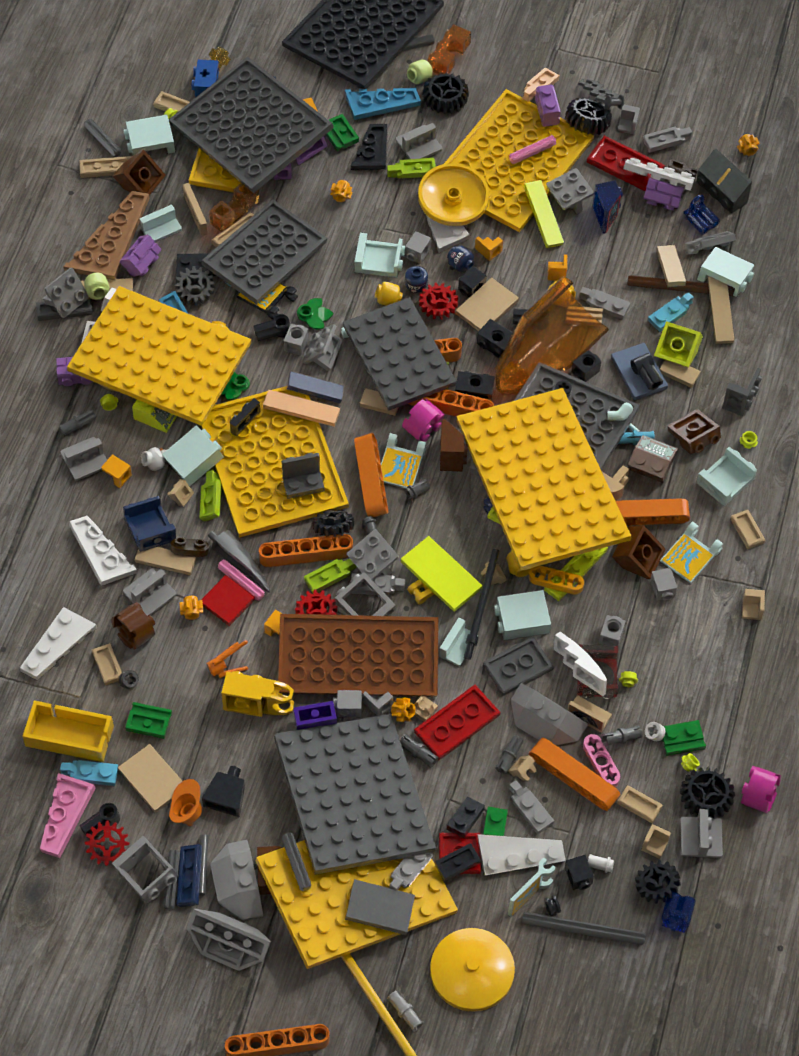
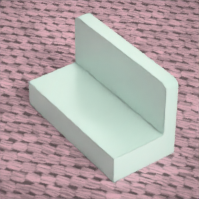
[140,205,182,242]
[439,618,478,667]

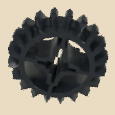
[422,71,469,114]
[565,97,612,136]
[680,766,735,819]

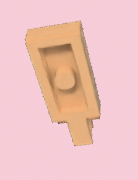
[522,68,560,102]

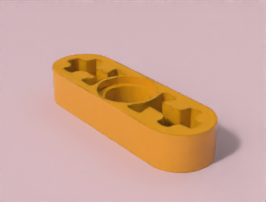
[529,566,584,595]

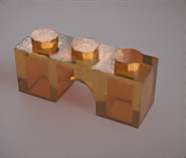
[428,24,471,74]
[209,183,259,232]

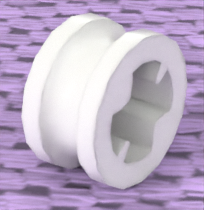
[645,722,665,742]

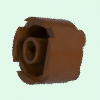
[111,602,155,650]

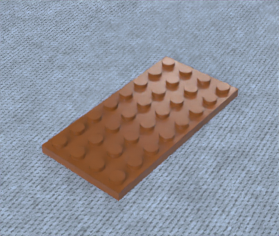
[278,614,438,697]

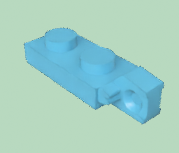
[648,292,694,332]
[60,760,119,786]

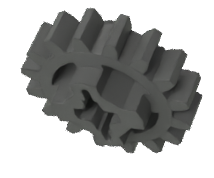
[175,266,215,305]

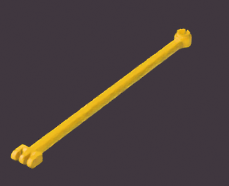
[341,953,417,1056]

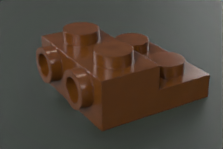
[667,409,721,454]

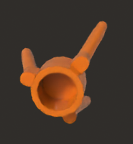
[206,640,248,678]

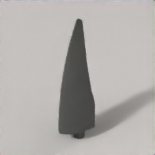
[208,531,270,592]

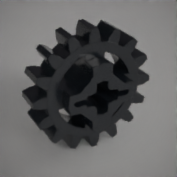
[312,510,354,537]
[635,860,681,904]

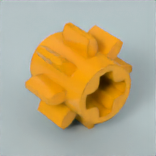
[737,134,760,156]
[330,180,353,202]
[179,596,203,620]
[391,698,416,722]

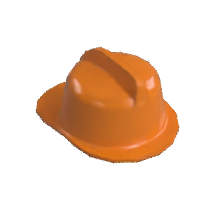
[169,779,202,826]

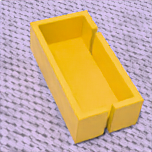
[23,700,114,762]

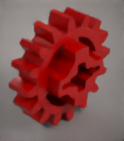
[419,283,458,320]
[295,589,338,615]
[84,820,130,866]

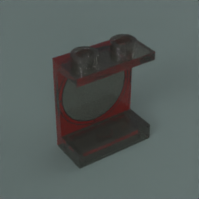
[577,644,619,699]

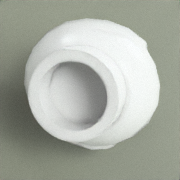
[141,447,167,471]

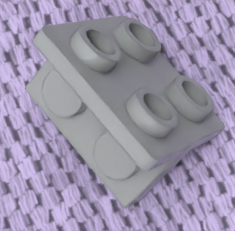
[396,123,442,159]
[546,168,594,214]
[42,268,89,318]
[302,324,343,371]
[61,437,107,481]
[347,529,399,580]
[123,568,177,616]
[681,809,723,858]

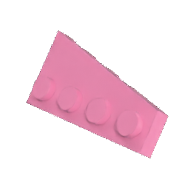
[40,773,96,858]

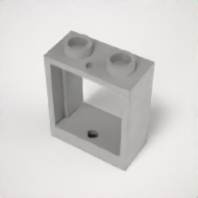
[335,572,396,616]
[112,836,179,903]

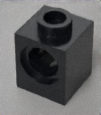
[458,266,487,298]
[571,350,601,382]
[565,855,594,890]

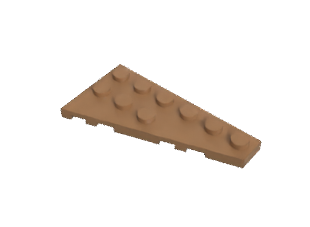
[63,191,150,280]

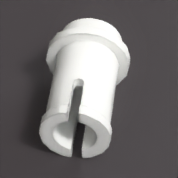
[588,854,614,873]

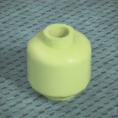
[407,59,433,84]
[84,273,110,300]

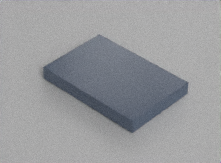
[611,343,668,400]

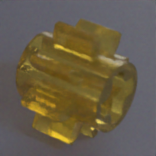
[209,46,231,68]

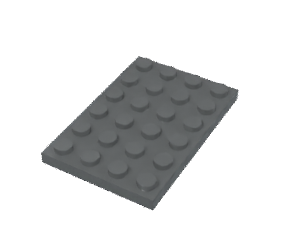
[202,199,327,305]
[343,297,457,411]

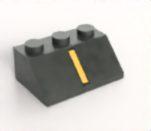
[696,149,752,214]

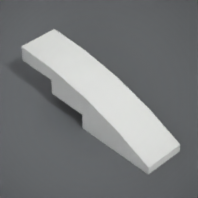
[554,632,607,696]

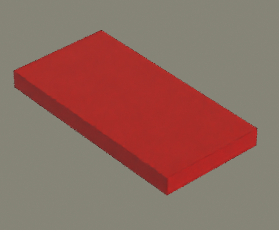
[587,135,665,191]
[414,685,501,761]

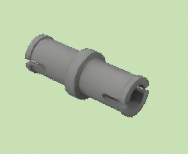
[387,991,424,1032]

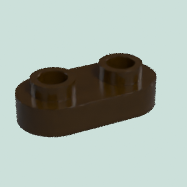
[170,537,209,557]

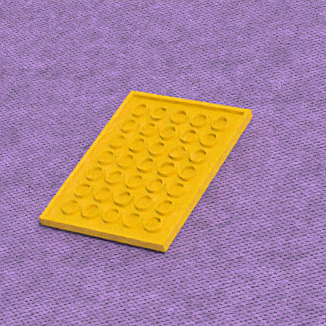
[444,89,594,233]
[67,286,251,426]
[201,386,349,538]
[255,840,458,969]

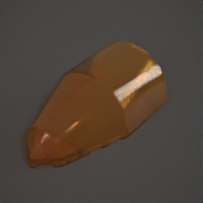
[495,276,609,395]

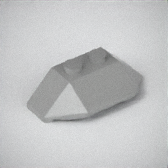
[511,683,589,746]
[210,840,263,921]
[187,908,271,971]

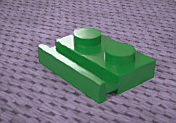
[326,114,359,152]
[125,702,172,739]
[662,720,706,756]

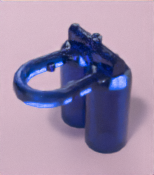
[683,195,720,235]
[661,892,696,933]

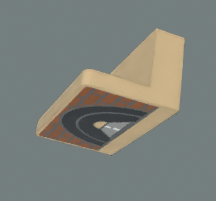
[568,695,612,733]

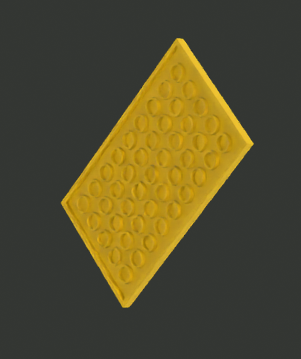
[456,388,631,571]

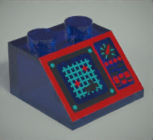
[592,180,622,234]

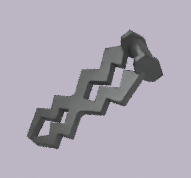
[578,79,624,110]

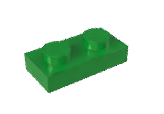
[483,806,508,836]

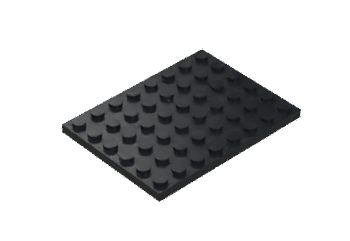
[282,0,444,89]

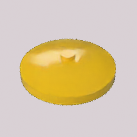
[418,163,489,226]
[430,928,515,1012]

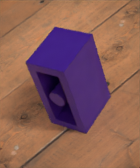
[293,701,337,730]

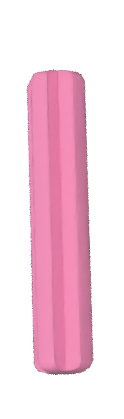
[509,135,556,164]
[218,559,265,601]

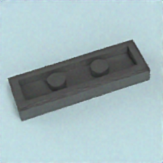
[36,297,93,321]

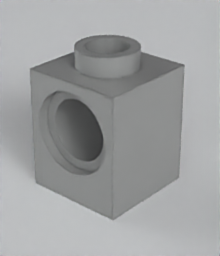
[405,231,431,264]
[284,324,309,356]
[650,568,677,601]
[599,615,626,649]
[333,690,362,717]

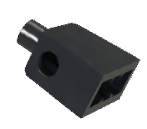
[202,766,245,817]

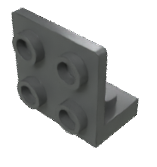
[722,368,762,417]
[281,453,325,499]

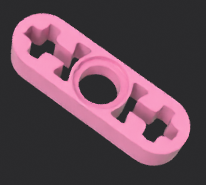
[583,734,620,787]

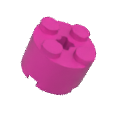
[402,399,445,442]
[741,766,781,813]

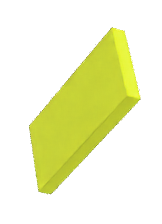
[401,536,483,612]

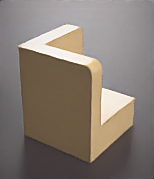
[742,589,765,620]
[642,824,671,859]

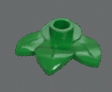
[297,298,333,329]
[221,372,250,400]

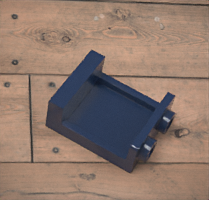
[123,496,176,552]

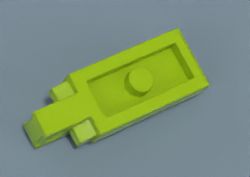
[387,158,436,178]
[200,470,221,522]
[304,558,357,594]

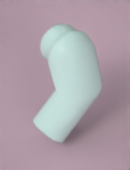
[607,402,633,421]

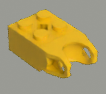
[221,671,294,717]

